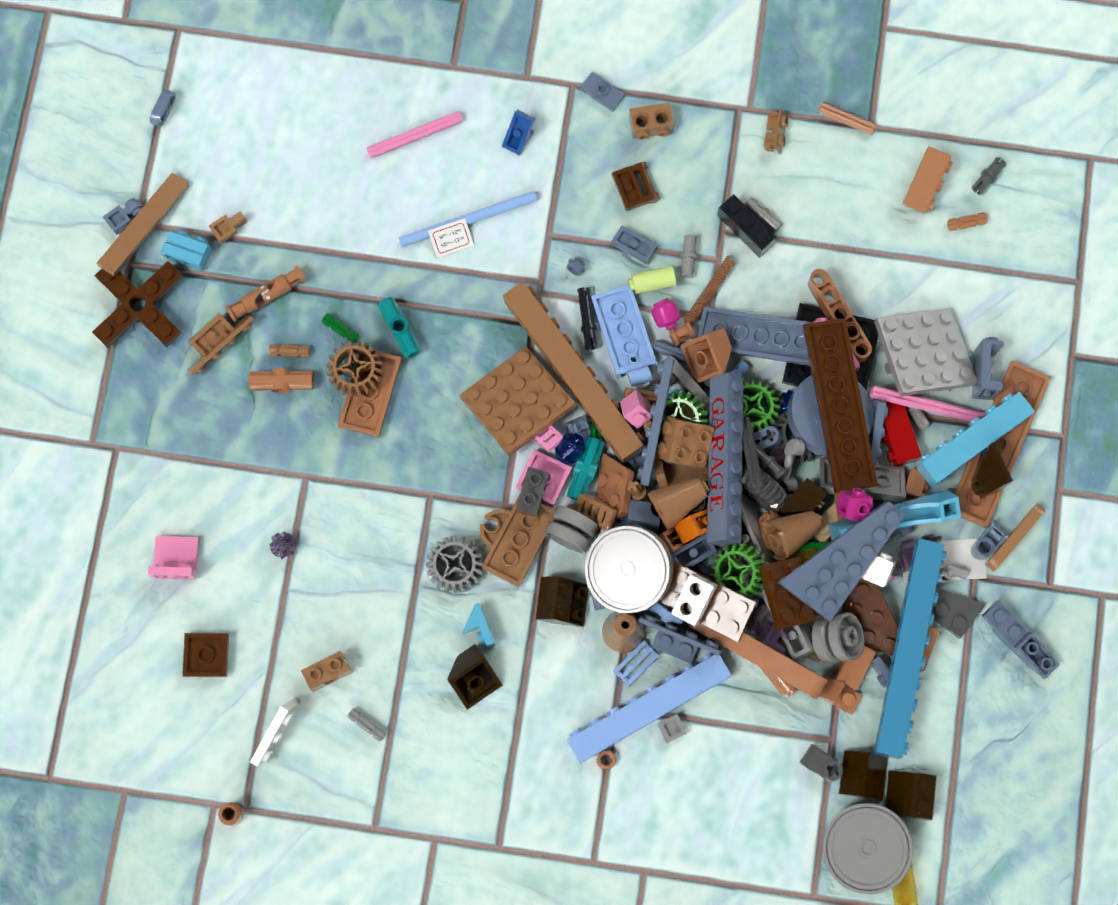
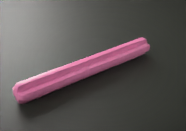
[367,111,462,158]

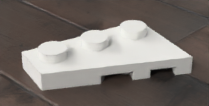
[250,698,301,766]

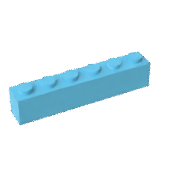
[916,392,1035,488]

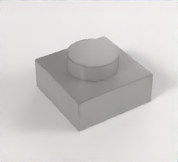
[657,714,687,743]

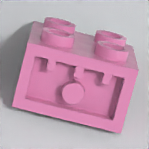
[148,536,199,580]

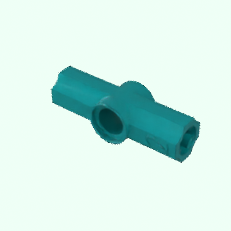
[377,296,422,359]
[567,437,605,501]

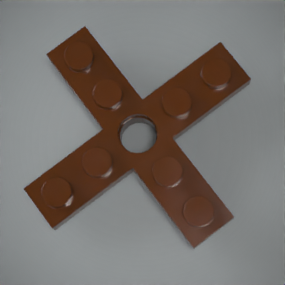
[92,261,184,348]

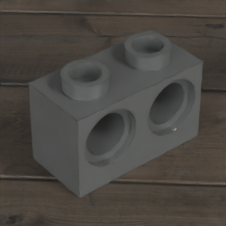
[516,467,549,517]

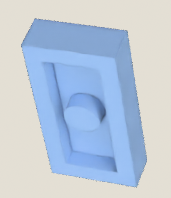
[649,602,683,624]

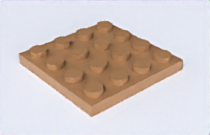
[459,346,576,456]

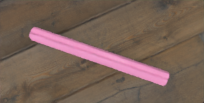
[870,386,986,422]

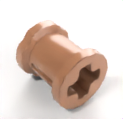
[668,321,695,347]

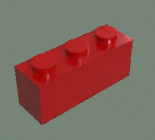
[881,402,922,467]

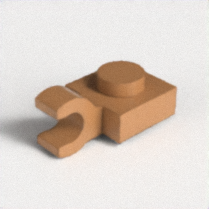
[209,211,248,244]

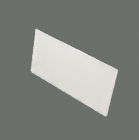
[900,539,987,583]

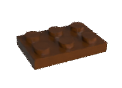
[759,557,817,630]

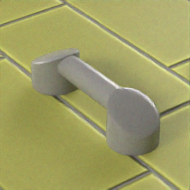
[779,438,805,494]

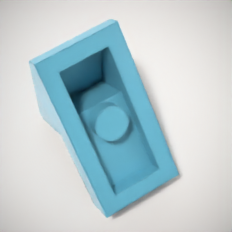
[463,603,495,648]

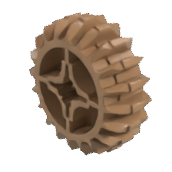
[326,340,383,397]

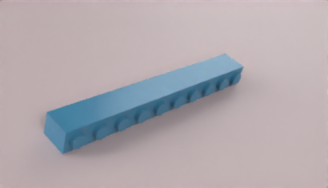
[873,538,946,759]

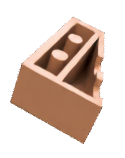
[902,146,953,214]

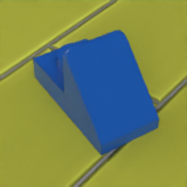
[502,109,535,155]

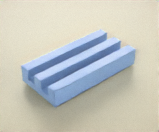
[614,641,659,687]

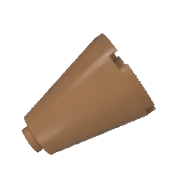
[647,478,709,530]
[761,511,823,561]
[602,611,645,653]

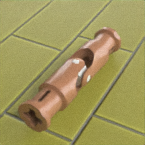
[225,265,306,323]

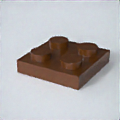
[182,633,229,678]

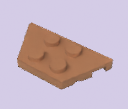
[596,453,634,534]

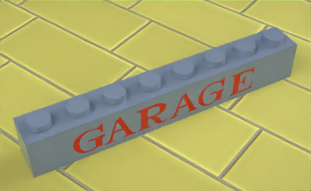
[707,373,743,547]

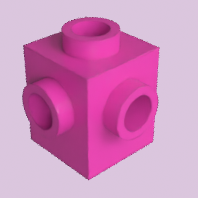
[836,488,873,521]

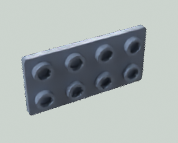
[638,613,721,664]

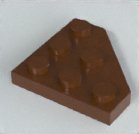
[841,578,898,656]

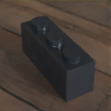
[717,194,777,258]

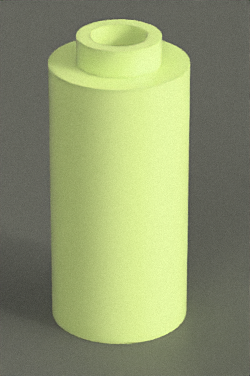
[628,266,676,294]

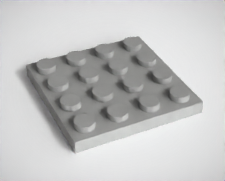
[874,308,977,397]

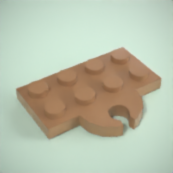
[479,494,555,588]

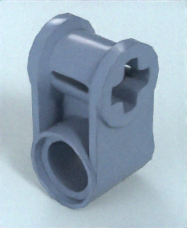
[971,520,1011,560]

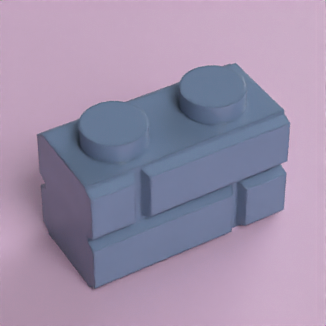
[671,533,717,569]

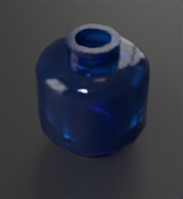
[555,433,586,464]

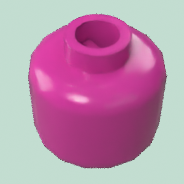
[651,298,681,330]

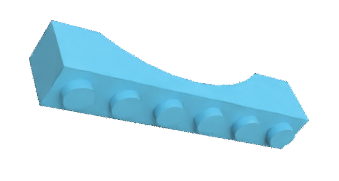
[829,490,961,541]

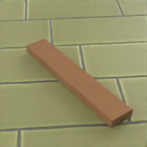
[97,173,189,277]

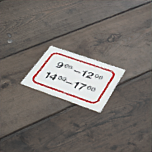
[428,218,474,258]

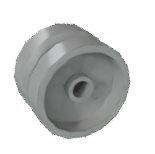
[543,505,599,554]
[812,613,864,664]

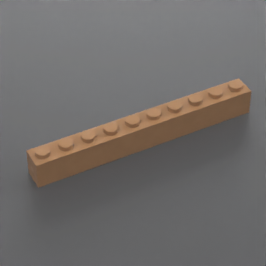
[503,282,645,464]

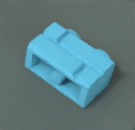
[161,230,212,271]

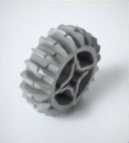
[426,536,484,594]

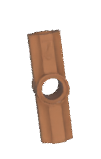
[248,368,314,393]

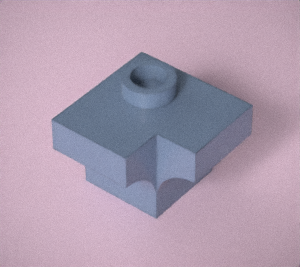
[626,499,660,534]

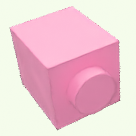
[620,390,652,429]

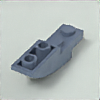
[981,601,1060,679]

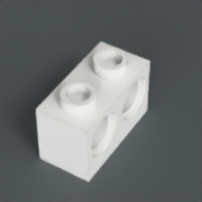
[671,573,718,626]

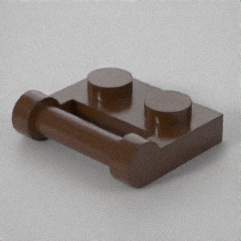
[612,162,660,211]

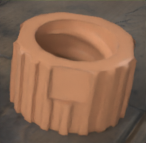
[597,750,616,770]

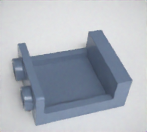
[972,337,1004,400]

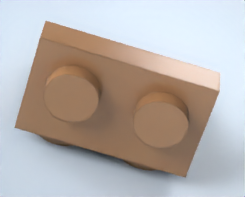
[657,416,714,468]

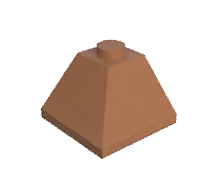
[680,328,732,383]

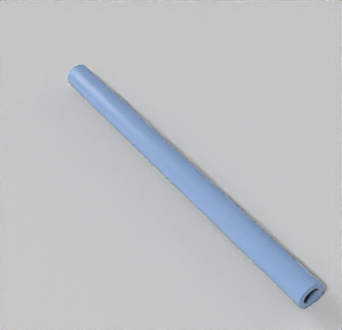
[398,191,537,247]

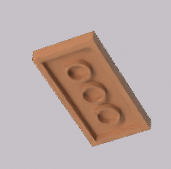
[338,349,402,438]

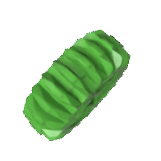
[743,379,780,433]
[651,391,709,435]
[710,543,766,599]

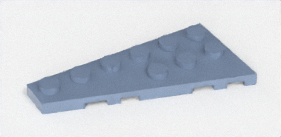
[777,501,905,621]

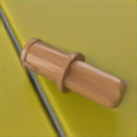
[627,481,649,502]

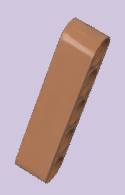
[808,269,872,363]

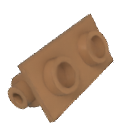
[763,108,789,154]

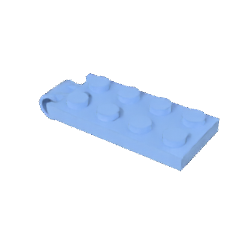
[591,285,657,387]

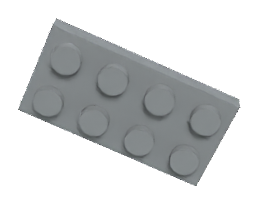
[819,458,906,502]

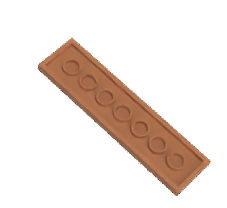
[954,361,1051,529]

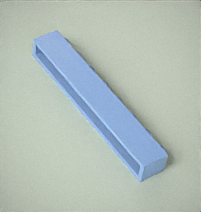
[567,652,731,764]

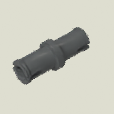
[971,157,1006,195]

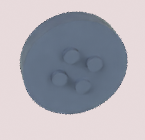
[787,375,874,457]

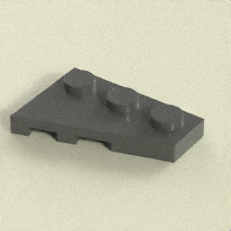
[931,587,986,639]

